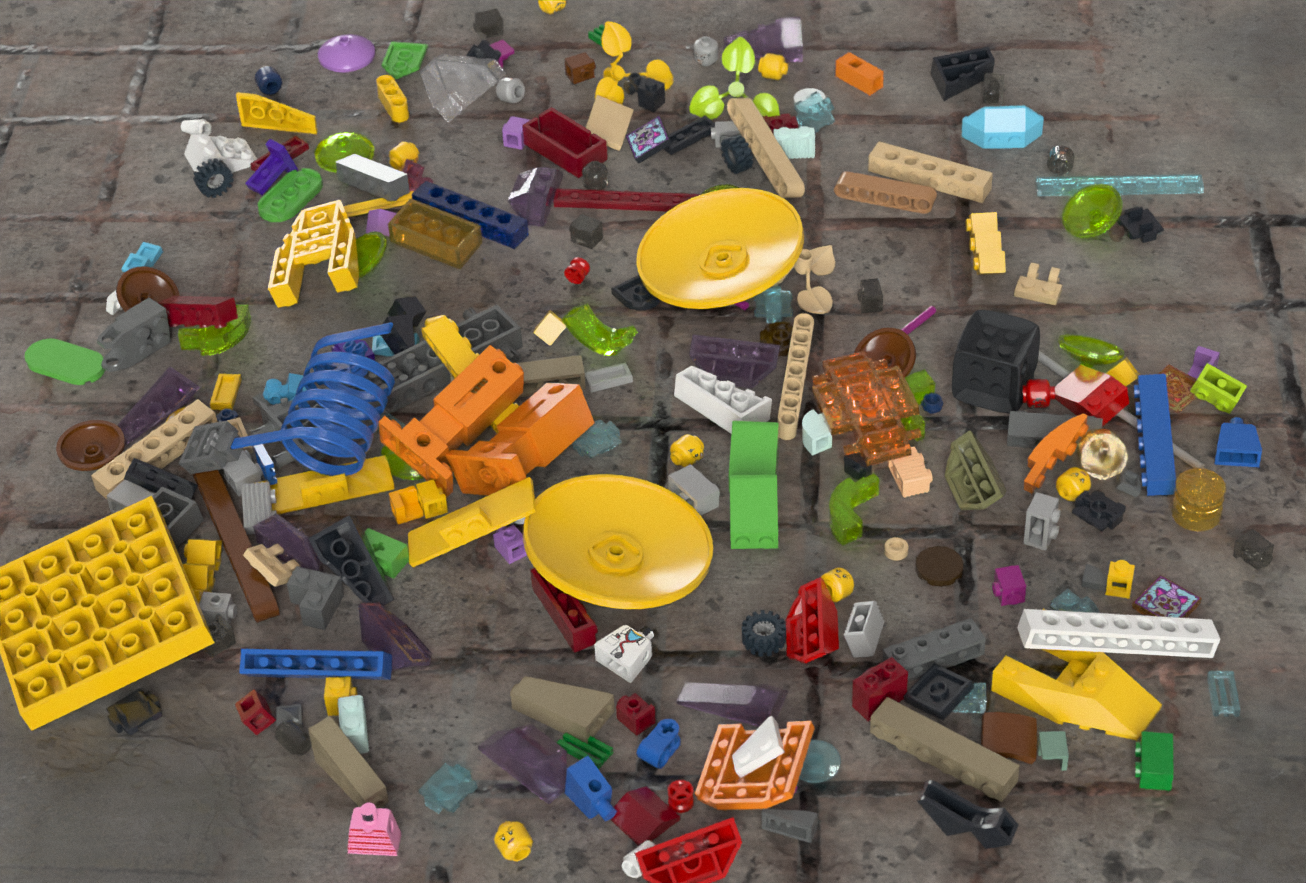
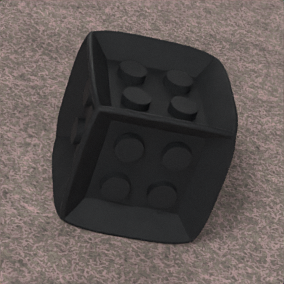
[952,310,1040,413]

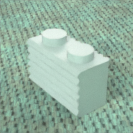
[774,126,815,159]
[338,695,369,754]

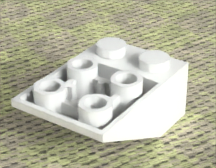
[184,134,257,178]

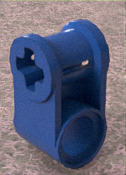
[637,719,681,769]

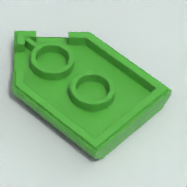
[382,42,428,80]

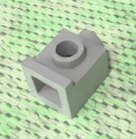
[711,121,739,147]

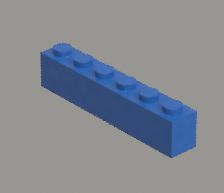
[1134,374,1176,496]
[239,649,392,680]

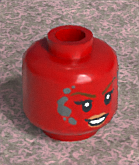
[1022,379,1055,408]

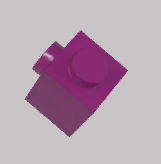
[992,565,1026,606]

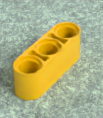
[376,75,409,122]

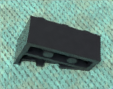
[931,46,995,101]

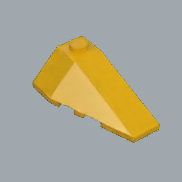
[236,92,318,134]

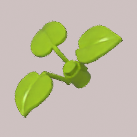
[689,37,780,119]

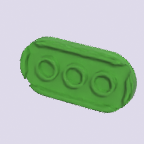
[258,168,323,222]
[25,339,105,385]

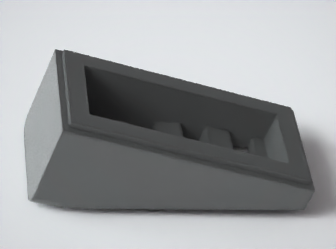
[762,808,818,843]

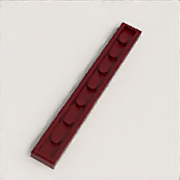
[553,188,702,212]

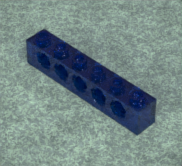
[412,181,529,249]

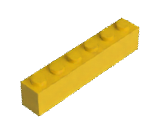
[423,315,519,434]

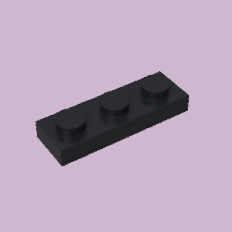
[663,116,715,155]
[124,458,198,500]

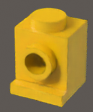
[416,479,448,519]
[1105,560,1135,599]

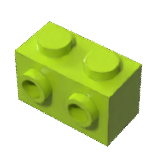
[1190,363,1247,414]

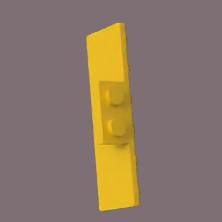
[256,455,395,515]
[408,477,536,567]

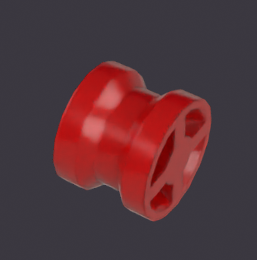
[564,257,590,284]
[668,780,694,813]

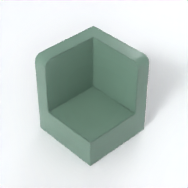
[1037,731,1069,771]

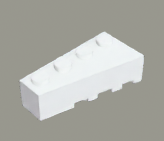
[674,366,772,434]

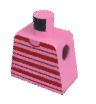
[348,803,401,856]

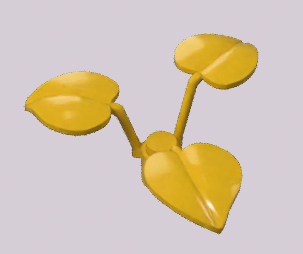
[595,21,674,105]

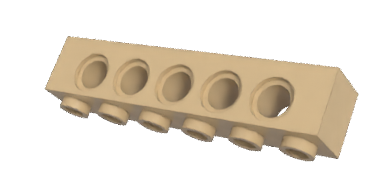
[868,142,993,203]
[91,399,217,499]

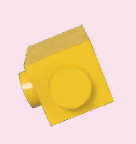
[324,677,358,716]

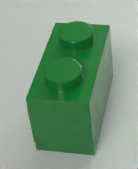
[1135,731,1174,791]

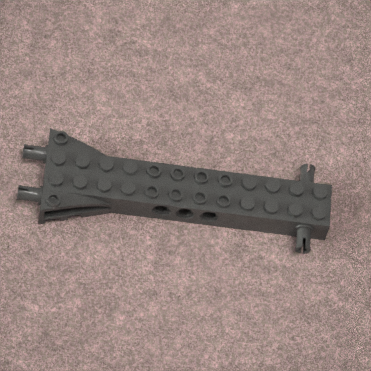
[249,305,523,472]

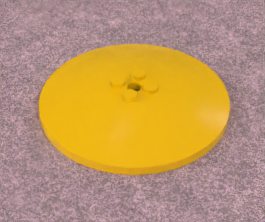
[636,188,804,309]
[523,474,713,609]

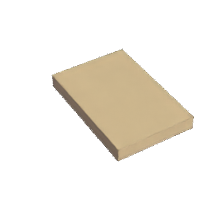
[585,95,633,151]

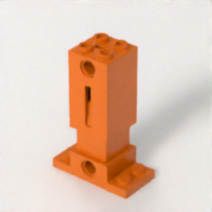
[378,345,524,498]
[446,383,595,496]

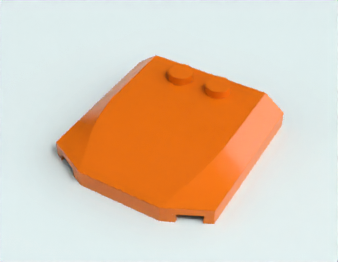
[695,721,815,810]

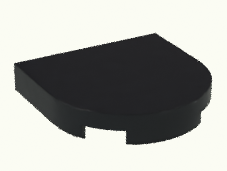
[611,275,661,311]

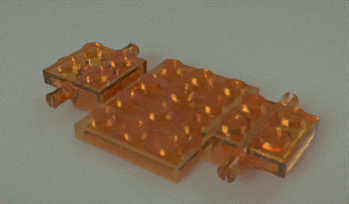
[812,351,921,466]

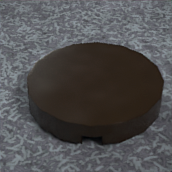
[760,322,793,356]
[915,546,964,587]

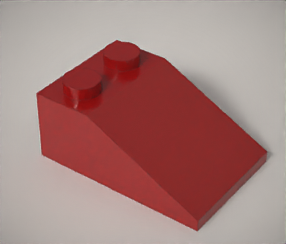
[1055,365,1129,427]

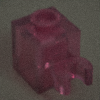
[398,159,433,195]

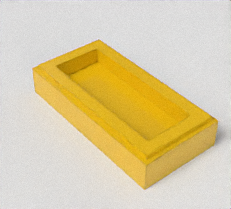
[210,374,242,410]

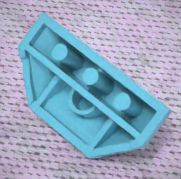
[961,106,1044,149]

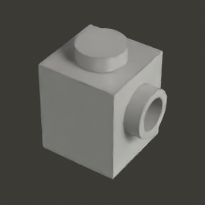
[199,592,237,628]

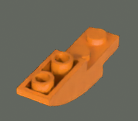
[1024,413,1089,494]

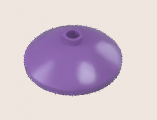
[318,34,375,72]

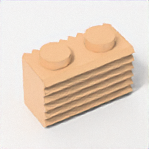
[888,446,933,498]

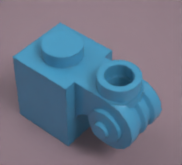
[263,373,307,405]

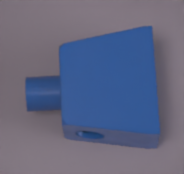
[1214,417,1262,467]
[565,756,617,821]

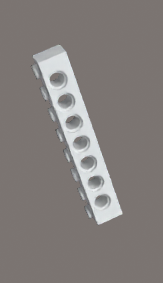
[1017,609,1220,658]

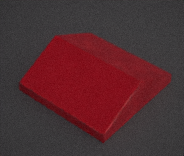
[610,786,681,846]

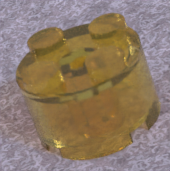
[1077,429,1128,480]

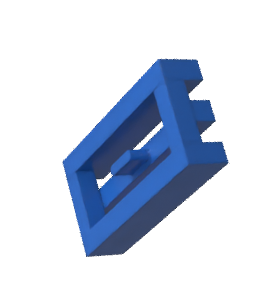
[253,444,278,485]

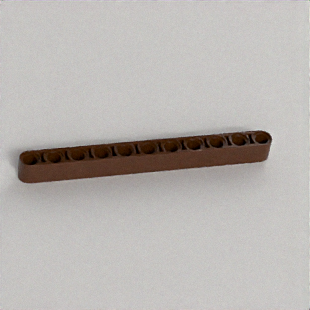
[184,448,280,623]

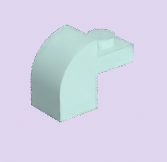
[802,407,842,455]

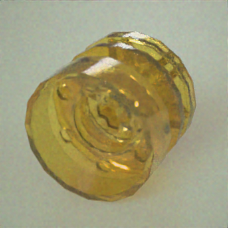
[1172,468,1226,532]

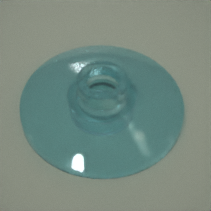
[799,740,841,783]

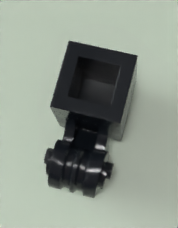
[623,72,665,113]

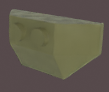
[944,430,1007,510]

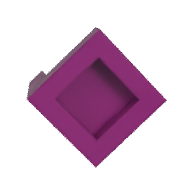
[490,40,514,72]

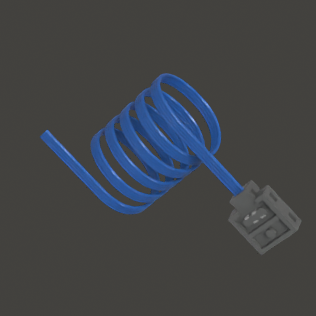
[179,322,395,476]

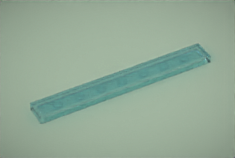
[1035,174,1204,196]

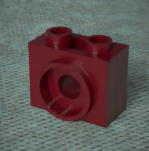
[852,657,908,722]

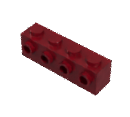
[157,296,238,328]
[530,568,598,653]

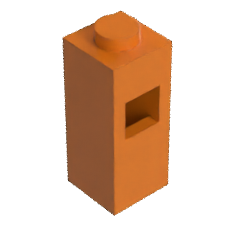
[835,52,884,96]

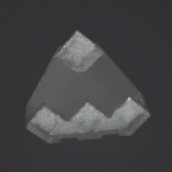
[420,54,507,123]

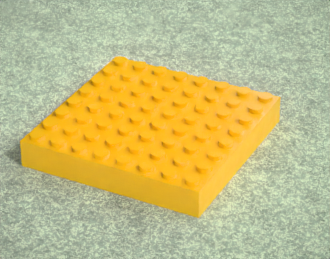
[0,496,214,731]

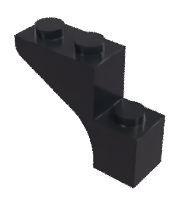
[381,296,427,355]
[917,780,1019,849]

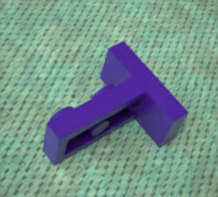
[245,139,298,195]

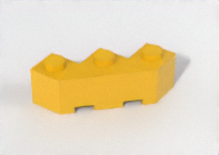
[966,212,1006,275]
[183,539,222,603]

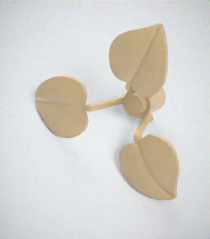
[760,245,835,314]

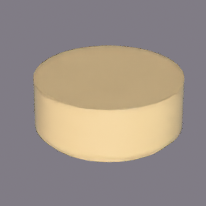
[884,538,908,561]

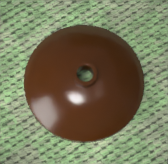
[116,266,180,312]
[852,327,916,390]
[56,420,125,471]

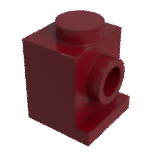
[235,689,276,736]
[616,693,656,736]

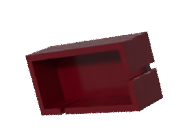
[522,107,608,178]

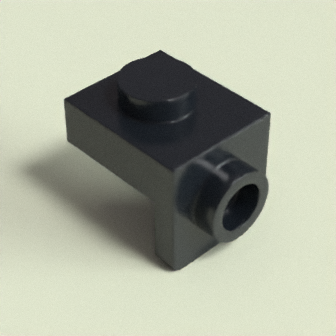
[844,444,872,484]

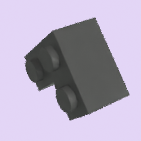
[287,566,344,630]

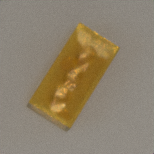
[388,198,482,270]

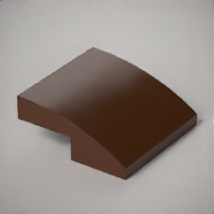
[981,712,1037,764]

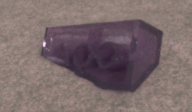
[724,17,803,63]
[117,367,200,445]
[677,683,788,727]

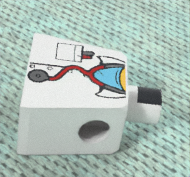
[594,625,654,683]

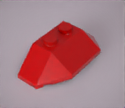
[786,577,839,664]
[634,817,742,883]

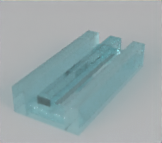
[1207,671,1240,717]

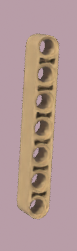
[727,98,805,198]
[777,313,814,440]

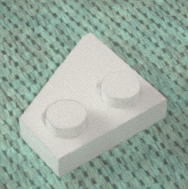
[732,716,784,778]

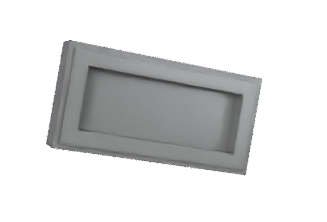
[585,362,633,393]

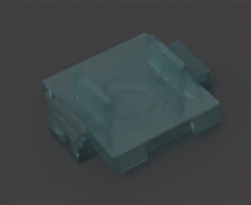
[794,91,835,133]
[754,286,793,323]
[573,419,622,459]
[418,764,478,813]

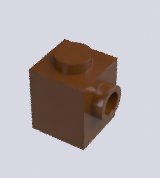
[564,52,596,84]

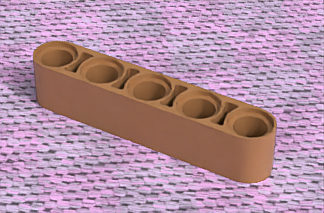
[834,172,937,214]

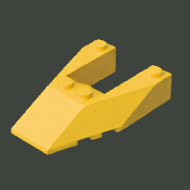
[268,200,359,308]
[991,608,1162,741]

